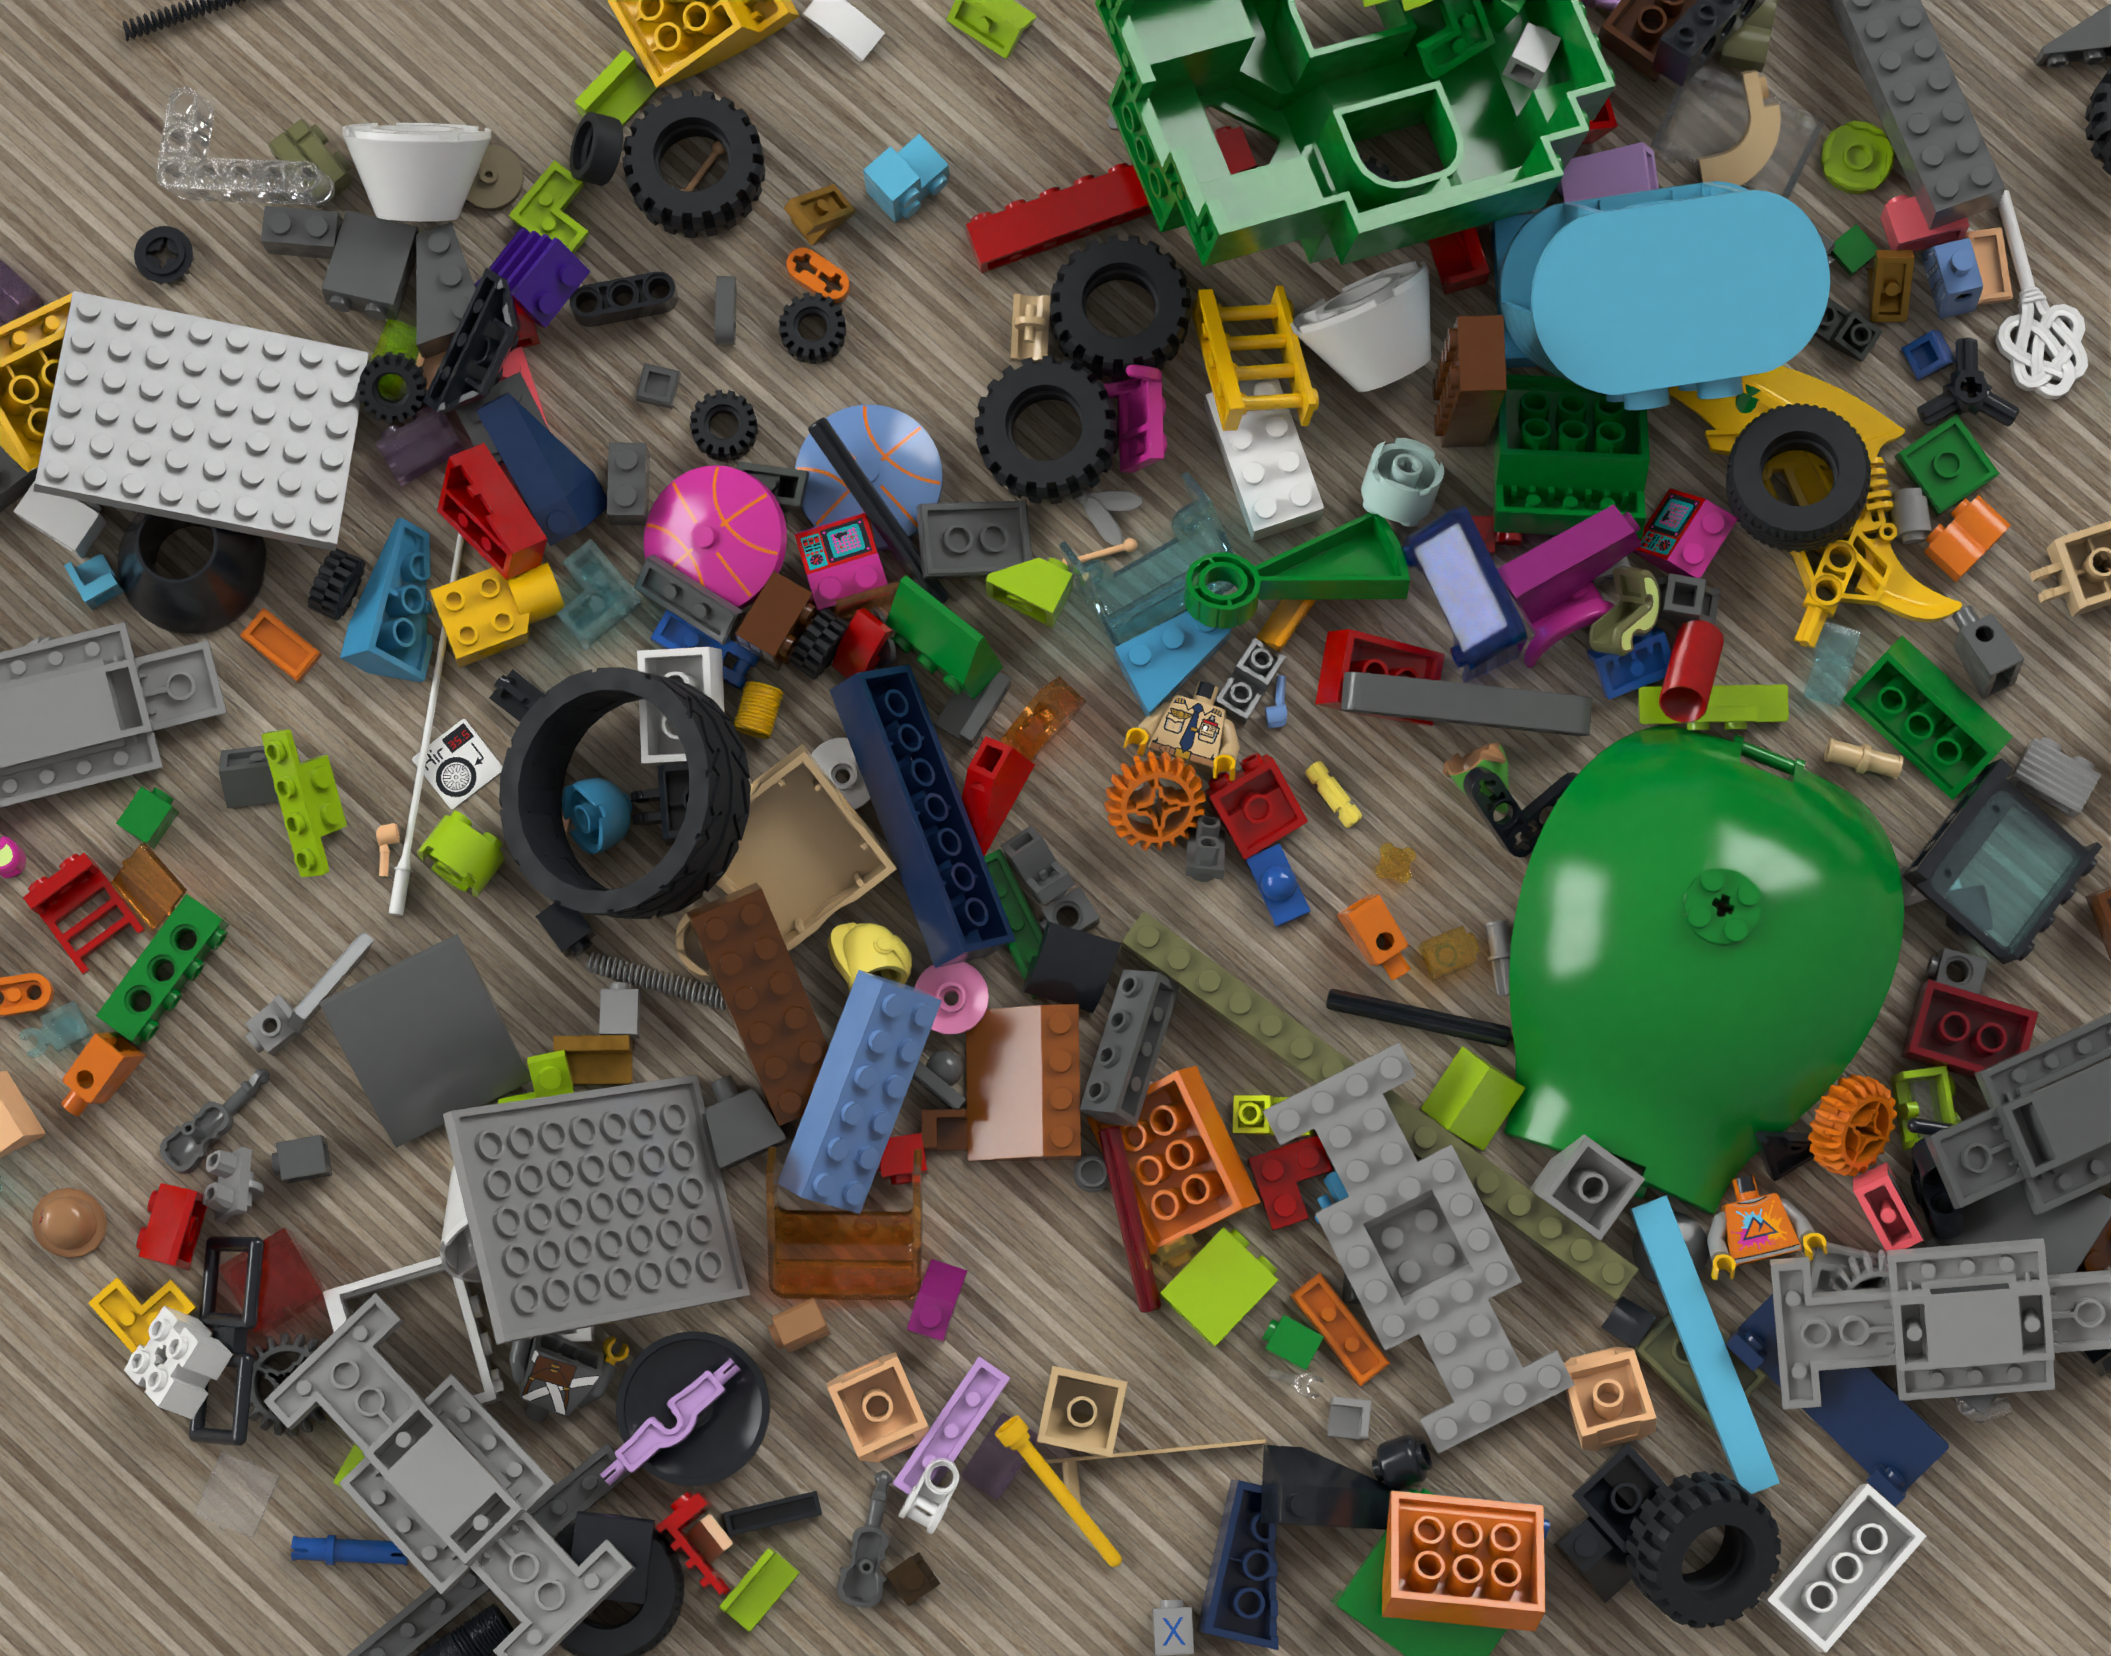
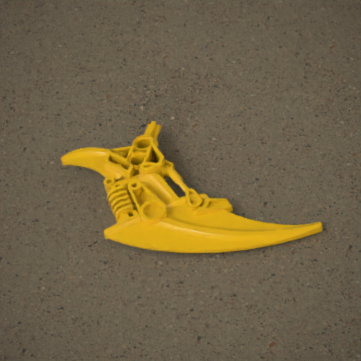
[1668,366,1962,648]

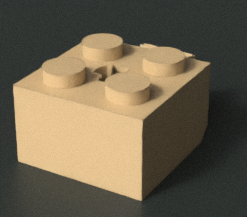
[2030,521,2111,617]

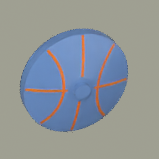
[795,404,943,551]

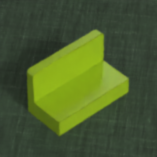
[946,0,1036,59]
[574,49,658,127]
[719,1548,800,1632]

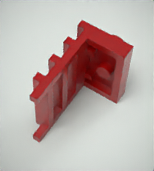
[22,853,145,975]
[656,1492,731,1595]

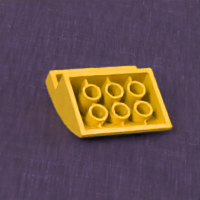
[607,0,800,88]
[0,293,72,472]

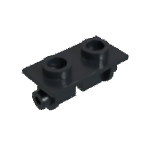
[489,669,546,722]

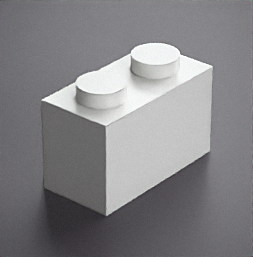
[13,481,107,558]

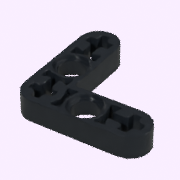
[1463,766,1578,858]

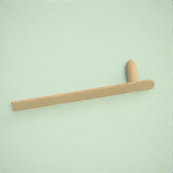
[1044,1439,1266,1505]

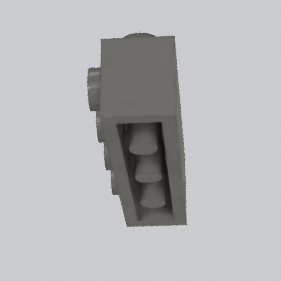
[1079,969,1180,1127]

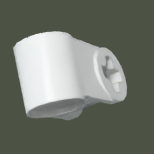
[898,1458,959,1535]

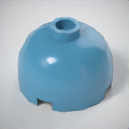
[561,778,632,854]

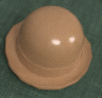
[31,1188,107,1258]

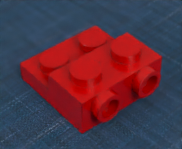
[1204,753,1308,860]

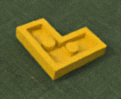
[88,1277,198,1354]

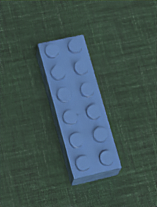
[777,970,942,1214]

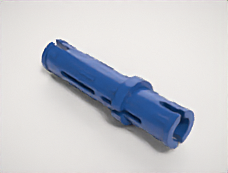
[291,1535,409,1566]

